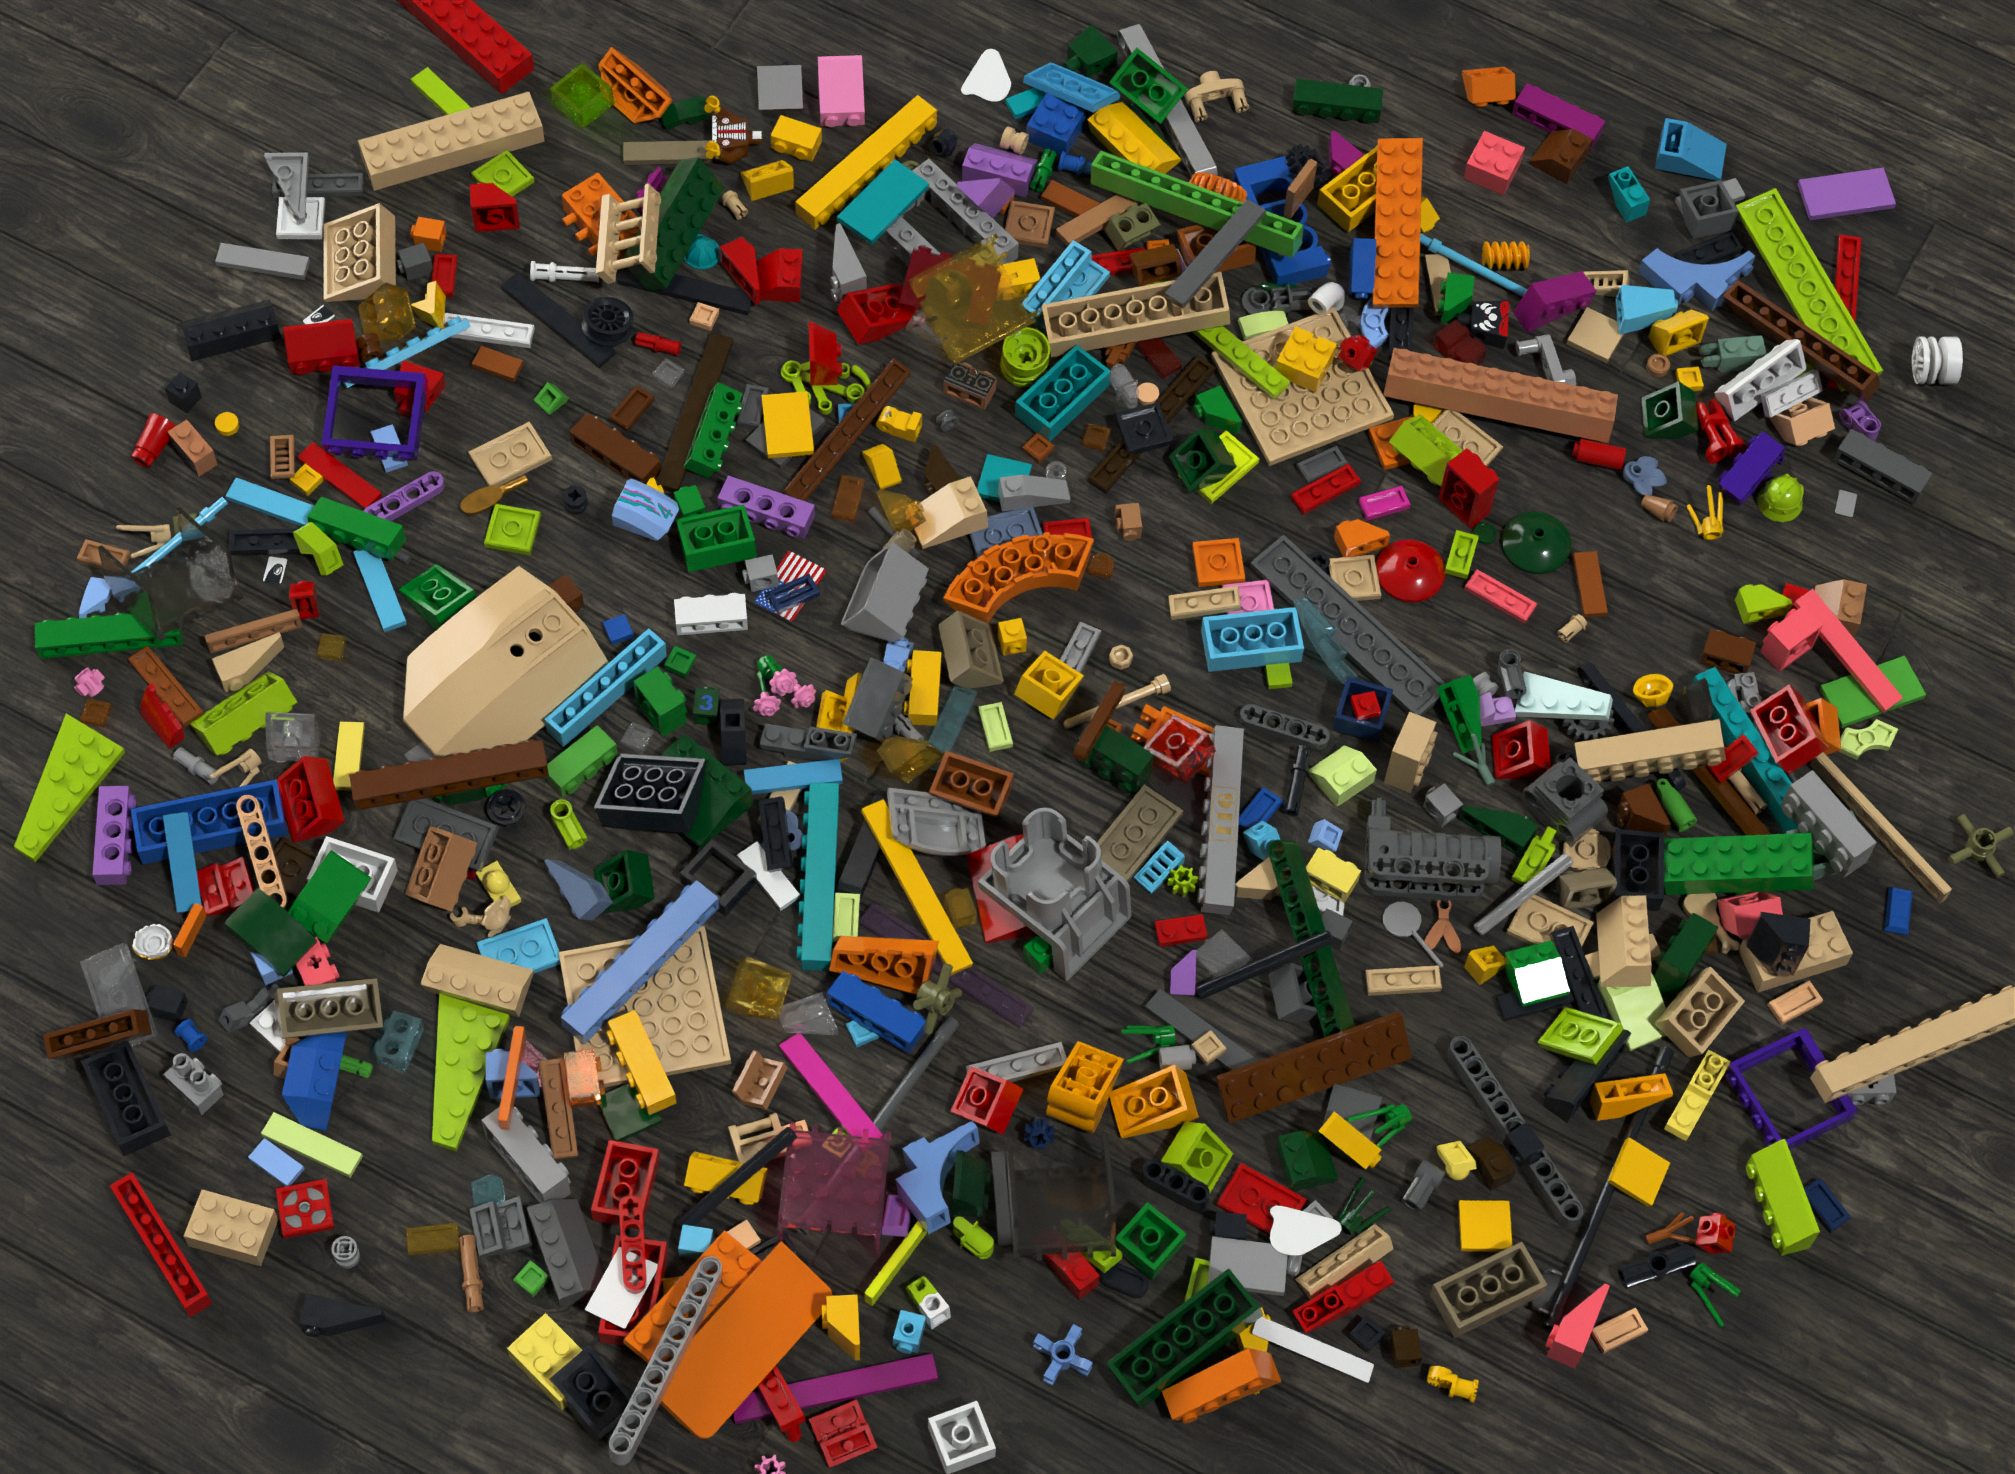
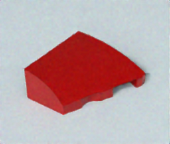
[140,683,185,749]

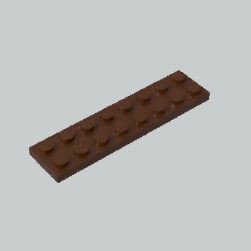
[1216,1011,1412,1124]

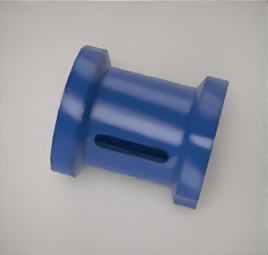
[175,1019,208,1052]

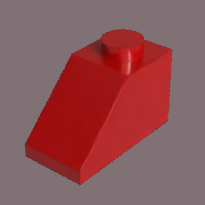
[289,581,319,620]

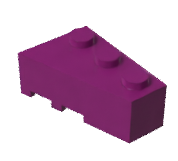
[1513,271,1597,333]

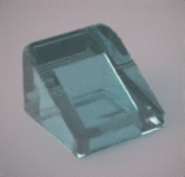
[471,1174,505,1207]

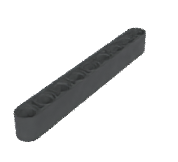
[1447,1036,1583,1229]

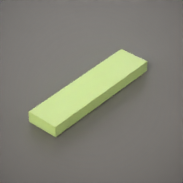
[261,1112,363,1178]

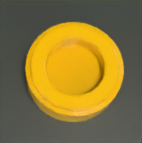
[215,412,239,436]

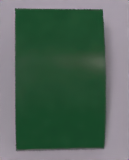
[224,888,317,977]

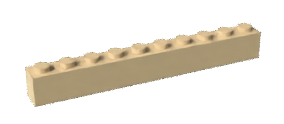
[1810,985,2015,1103]

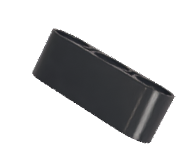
[1141,1159,1210,1212]

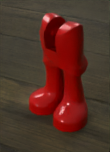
[1696,398,1748,464]

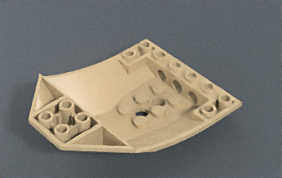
[403,566,609,757]

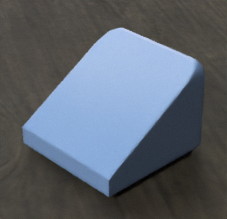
[1308,819,1343,852]

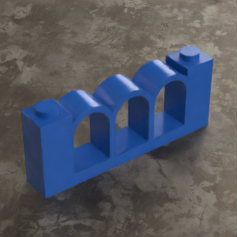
[1233,156,1331,285]

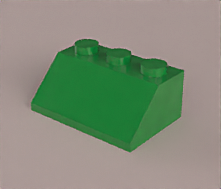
[676,505,757,572]

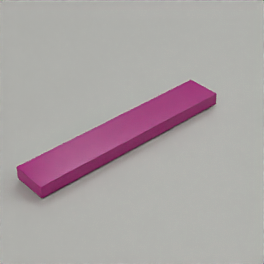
[779,1032,884,1153]

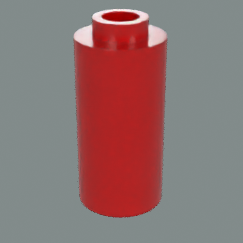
[1572,439,1626,470]

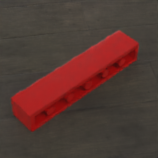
[110,1173,212,1318]

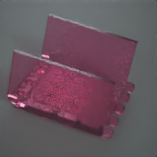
[777,1122,891,1257]

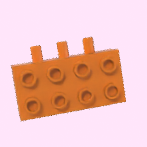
[561,173,641,260]

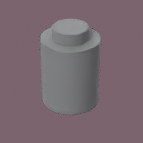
[1158,1045,1196,1070]

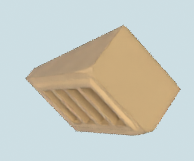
[1584,270,1630,297]

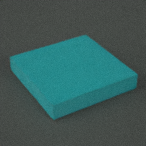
[977,454,1032,502]

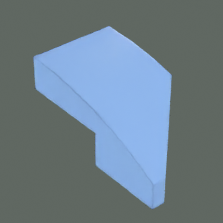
[79,577,114,619]

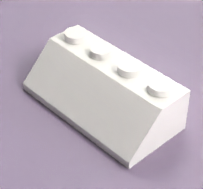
[1714,339,1807,422]

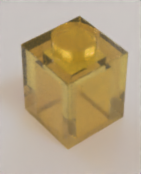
[944,888,977,929]

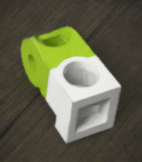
[906,1276,951,1330]

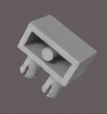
[163,1053,224,1116]

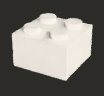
[928,1401,996,1474]

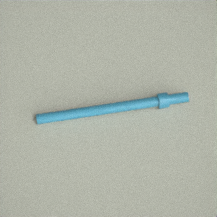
[1420,234,1527,297]
[113,497,228,594]

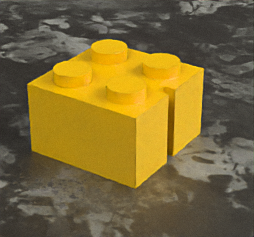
[1275,326,1337,393]

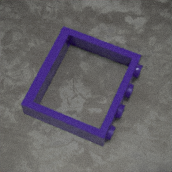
[321,365,428,462]
[1725,1027,1858,1150]

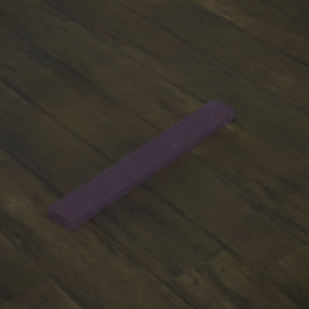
[859,902,1034,1029]

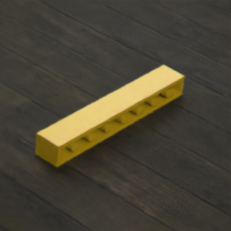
[795,95,937,229]

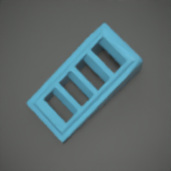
[1133,841,1185,894]

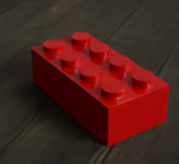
[598,1235,668,1346]

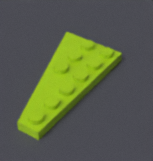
[14,713,125,862]
[432,994,510,1152]

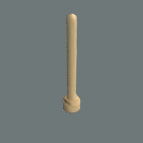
[1063,674,1171,729]

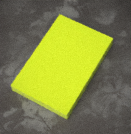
[1178,430,1259,504]

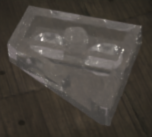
[775,992,838,1035]

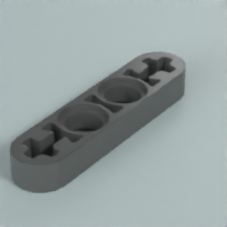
[1239,704,1330,750]
[991,1151,1011,1246]

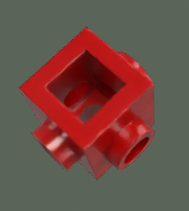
[1338,335,1378,371]
[1696,1213,1735,1255]

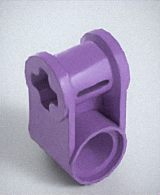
[1839,400,1881,441]

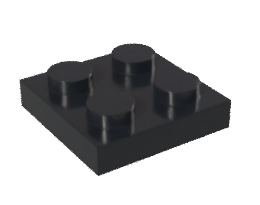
[1115,402,1173,456]

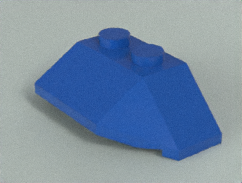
[282,1032,347,1131]

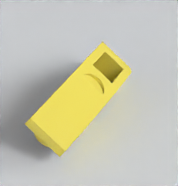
[1664,1050,1731,1141]

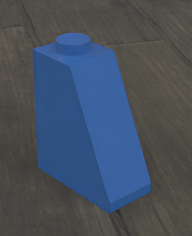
[1349,238,1376,300]

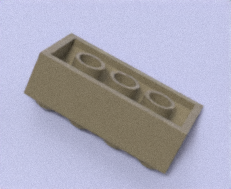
[274,978,383,1039]

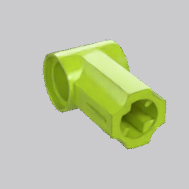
[550,799,588,850]

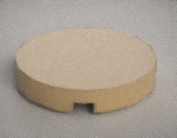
[1562,829,1611,872]

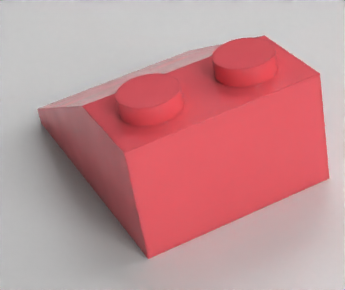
[1545,1284,1610,1369]

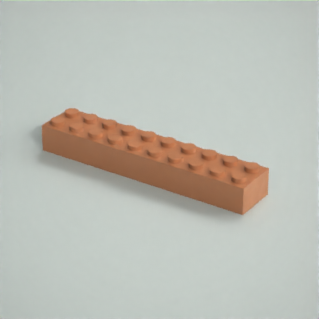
[1383,348,1618,443]

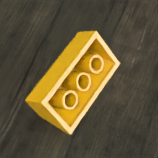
[1087,102,1181,174]

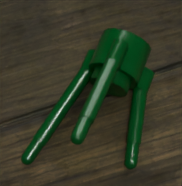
[1337,1177,1391,1236]

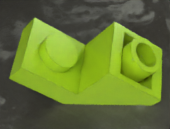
[293,522,344,575]

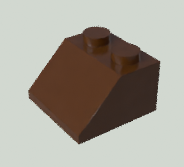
[1529,129,1593,185]
[1615,783,1671,839]

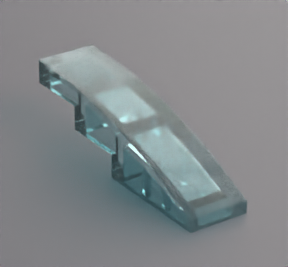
[1294,598,1358,684]

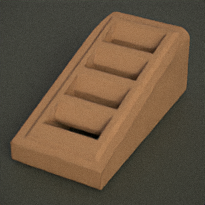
[270,435,295,479]

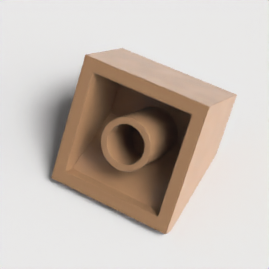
[1814,579,1867,637]

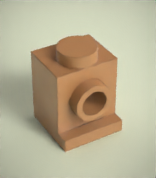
[1114,503,1142,541]

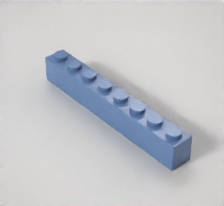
[561,880,719,1045]

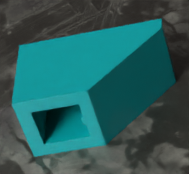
[1608,166,1650,222]

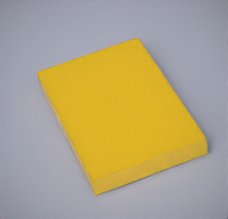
[762,391,814,459]

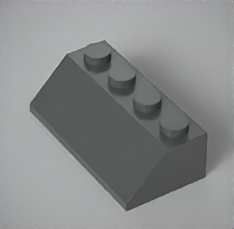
[527,1199,604,1309]

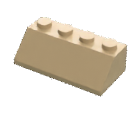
[1596,895,1651,987]
[421,944,534,1017]

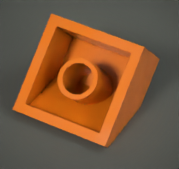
[1462,67,1516,106]
[1806,698,1841,755]

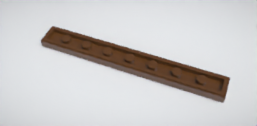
[782,358,912,502]
[1648,707,1771,835]

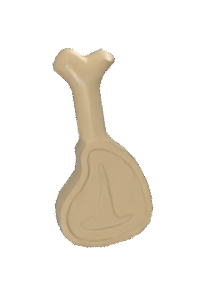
[1682,893,1740,954]

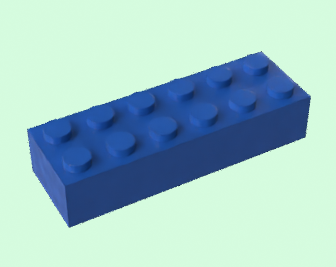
[131,779,288,864]

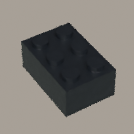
[1610,829,1664,911]

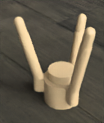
[116,524,171,558]
[210,749,262,787]

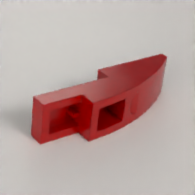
[1293,1260,1395,1334]

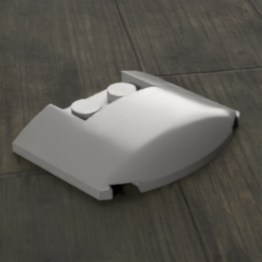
[887,788,986,856]

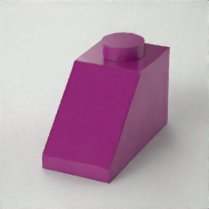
[1329,130,1364,177]

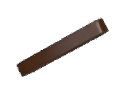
[1073,680,1126,762]

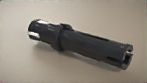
[1284,745,1312,816]

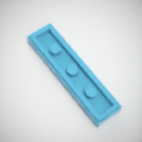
[226,478,314,527]
[353,550,407,632]

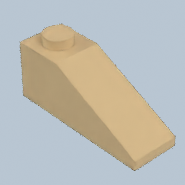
[212,632,284,692]

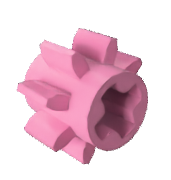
[74,668,105,697]
[754,1455,786,1474]

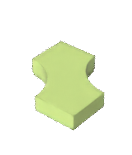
[1838,719,1898,760]

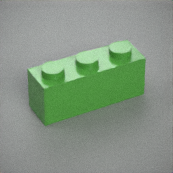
[544,725,618,798]

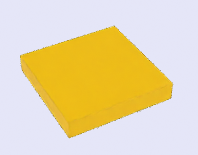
[1607,1137,1670,1207]
[1458,1200,1512,1252]

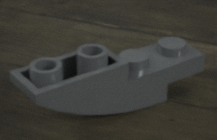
[759,724,857,760]

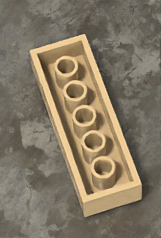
[1575,719,1726,784]

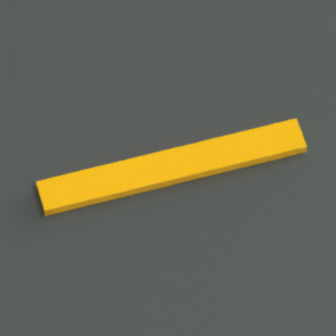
[861,799,973,976]

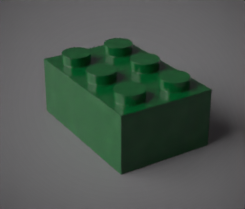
[1076,725,1154,796]

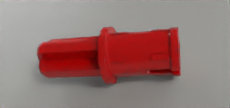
[635,332,681,356]

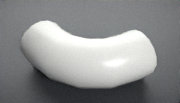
[1308,282,1345,315]

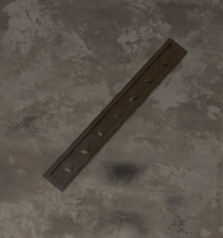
[656,333,733,492]
[1087,356,1216,494]

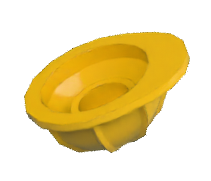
[1633,674,1673,708]

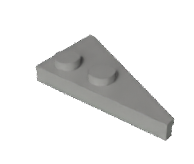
[264,152,309,223]

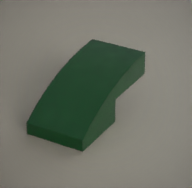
[661,97,711,130]

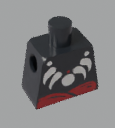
[1456,300,1509,349]

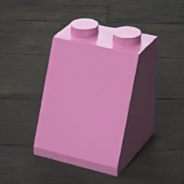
[818,55,865,127]

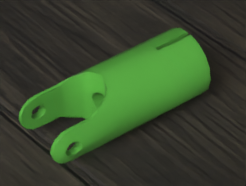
[1656,778,1697,832]

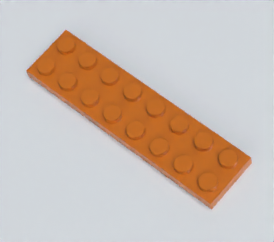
[1373,138,1423,308]

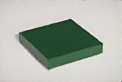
[596,1083,662,1142]

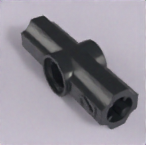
[1617,1244,1697,1289]

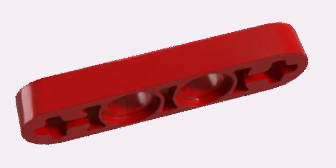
[619,1195,647,1294]

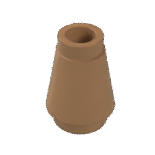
[1641,494,1678,522]

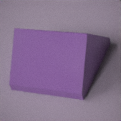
[957,178,1015,218]

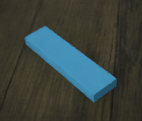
[744,759,843,795]
[163,812,202,913]

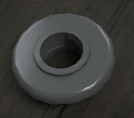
[1242,286,1274,314]

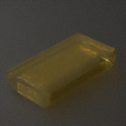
[406,1223,460,1255]

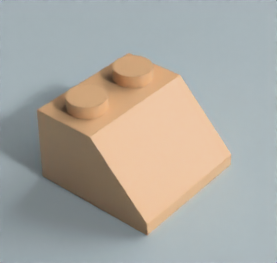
[1769,397,1835,446]

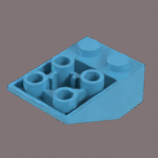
[1655,118,1727,181]

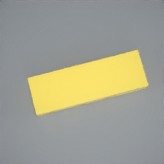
[333,722,365,791]

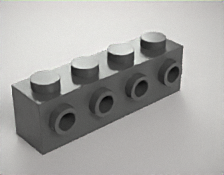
[1834,429,1933,504]

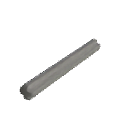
[1474,854,1573,935]

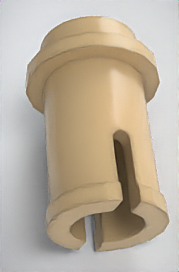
[722,190,748,220]
[1557,614,1587,643]

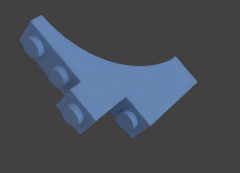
[1638,248,1755,311]
[896,1121,980,1234]

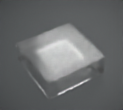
[652,358,684,389]
[621,721,654,754]

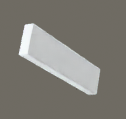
[440,313,535,348]

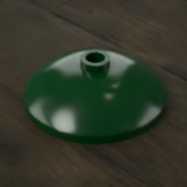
[1501,511,1571,574]

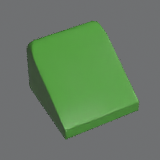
[534,382,569,415]

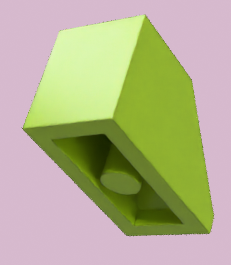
[1735,584,1792,624]

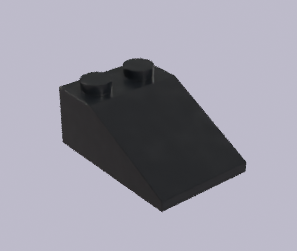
[549,1345,639,1442]

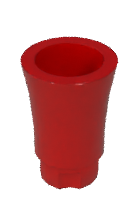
[131,413,176,468]

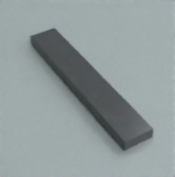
[1165,199,1266,308]
[1145,989,1259,1071]

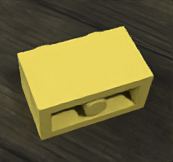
[1306,847,1361,903]

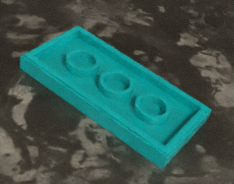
[837,159,929,245]

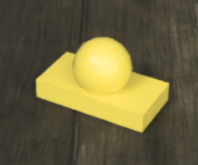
[476,861,521,907]
[1437,1141,1476,1181]

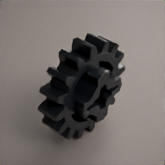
[1286,144,1331,189]

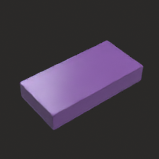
[882,1195,912,1237]

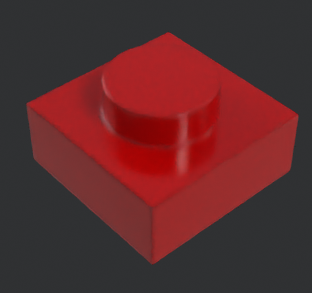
[1351,691,1381,721]

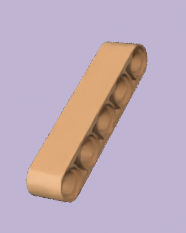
[236,795,288,909]

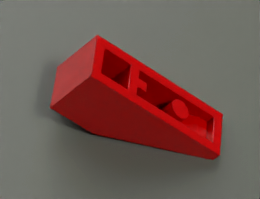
[720,237,760,305]
[1031,1227,1100,1300]

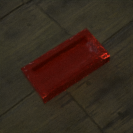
[1137,337,1182,379]

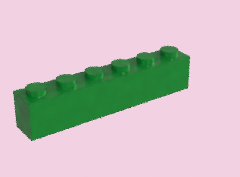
[35,608,184,659]

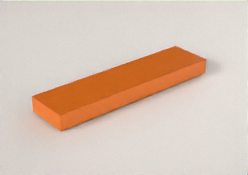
[498,1026,526,1130]

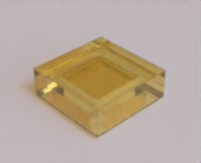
[317,633,346,661]

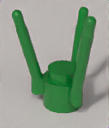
[1121,1025,1176,1064]
[1347,1104,1412,1148]
[1689,1262,1741,1327]

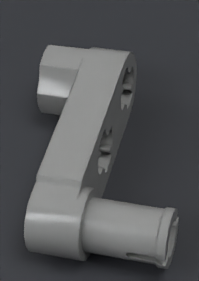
[1515,334,1576,386]

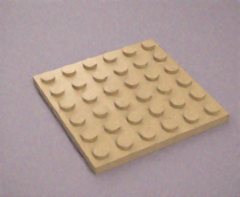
[1211,307,1394,466]
[559,926,731,1091]

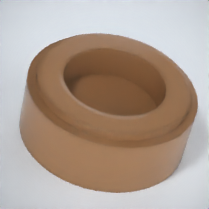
[1646,354,1670,377]

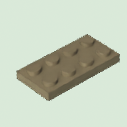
[1097,784,1183,882]

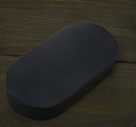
[1099,1263,1149,1298]

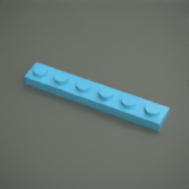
[343,316,471,388]

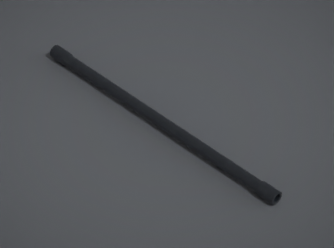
[1542,1046,1674,1332]

